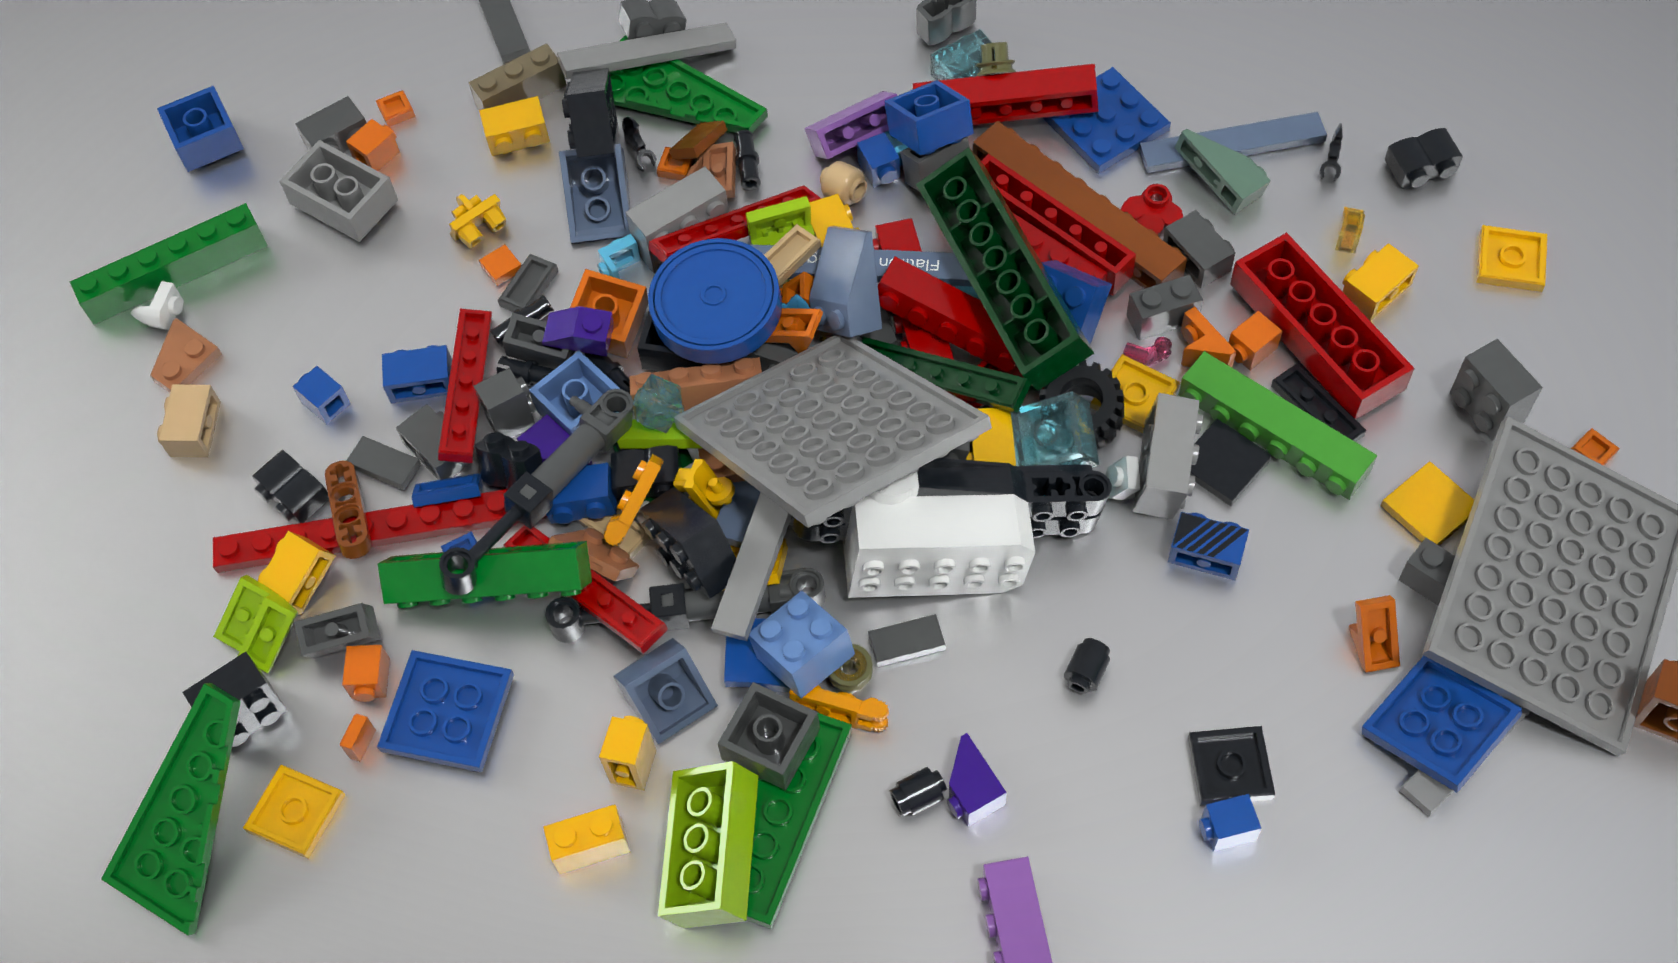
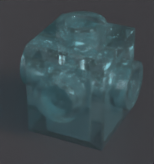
[633,374,684,433]

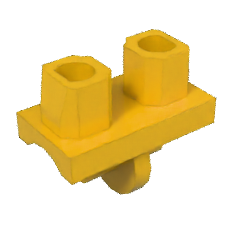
[449,194,506,249]
[673,459,735,519]

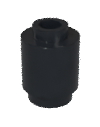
[1064,638,1110,694]
[889,767,947,817]

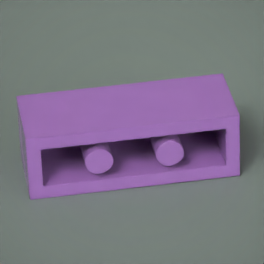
[804,91,897,159]
[977,856,1052,963]

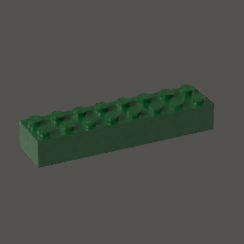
[916,147,1094,391]

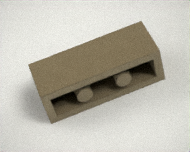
[468,43,567,110]

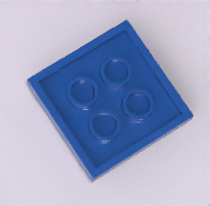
[1043,67,1171,174]
[377,650,514,773]
[1362,655,1522,793]

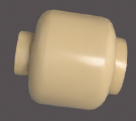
[820,161,867,206]

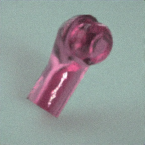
[1123,337,1172,366]

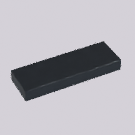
[1271,363,1366,442]

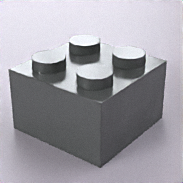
[1449,338,1543,441]
[717,682,820,790]

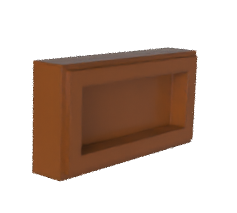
[669,120,727,160]

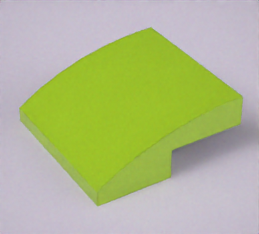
[746,196,815,245]
[213,575,298,673]

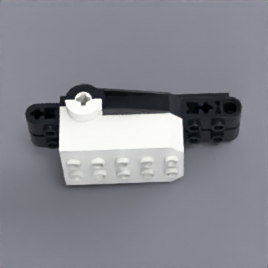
[792,458,1112,598]

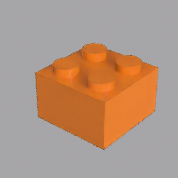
[570,269,648,359]

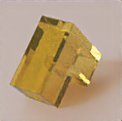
[1335,207,1365,254]

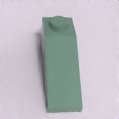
[1174,129,1271,215]

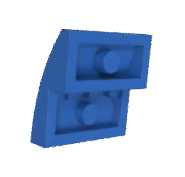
[724,618,790,692]

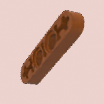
[325,460,372,559]

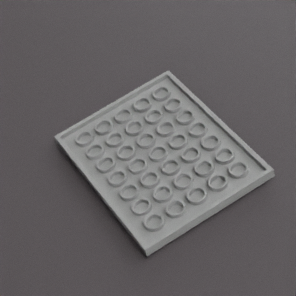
[673,334,992,528]
[1422,416,1678,756]

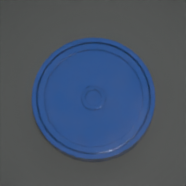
[648,238,782,364]

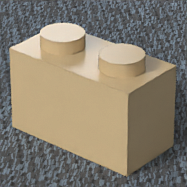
[157,384,221,457]

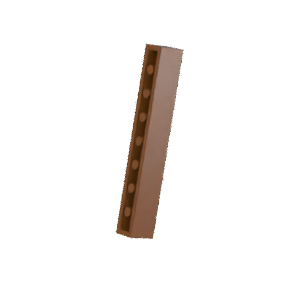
[972,121,1187,289]

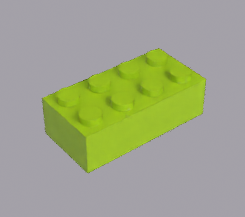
[658,761,759,928]

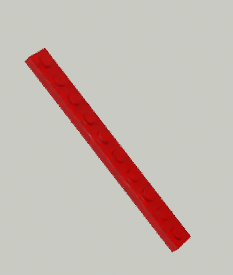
[213,489,548,573]

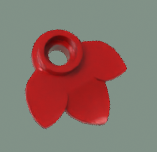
[1120,184,1183,235]

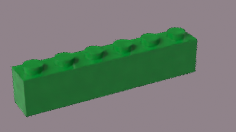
[70,203,268,325]
[378,541,592,608]

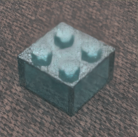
[1011,391,1100,468]

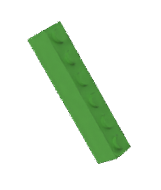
[1178,351,1377,500]

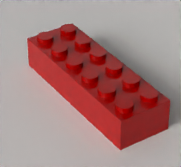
[1230,232,1415,420]

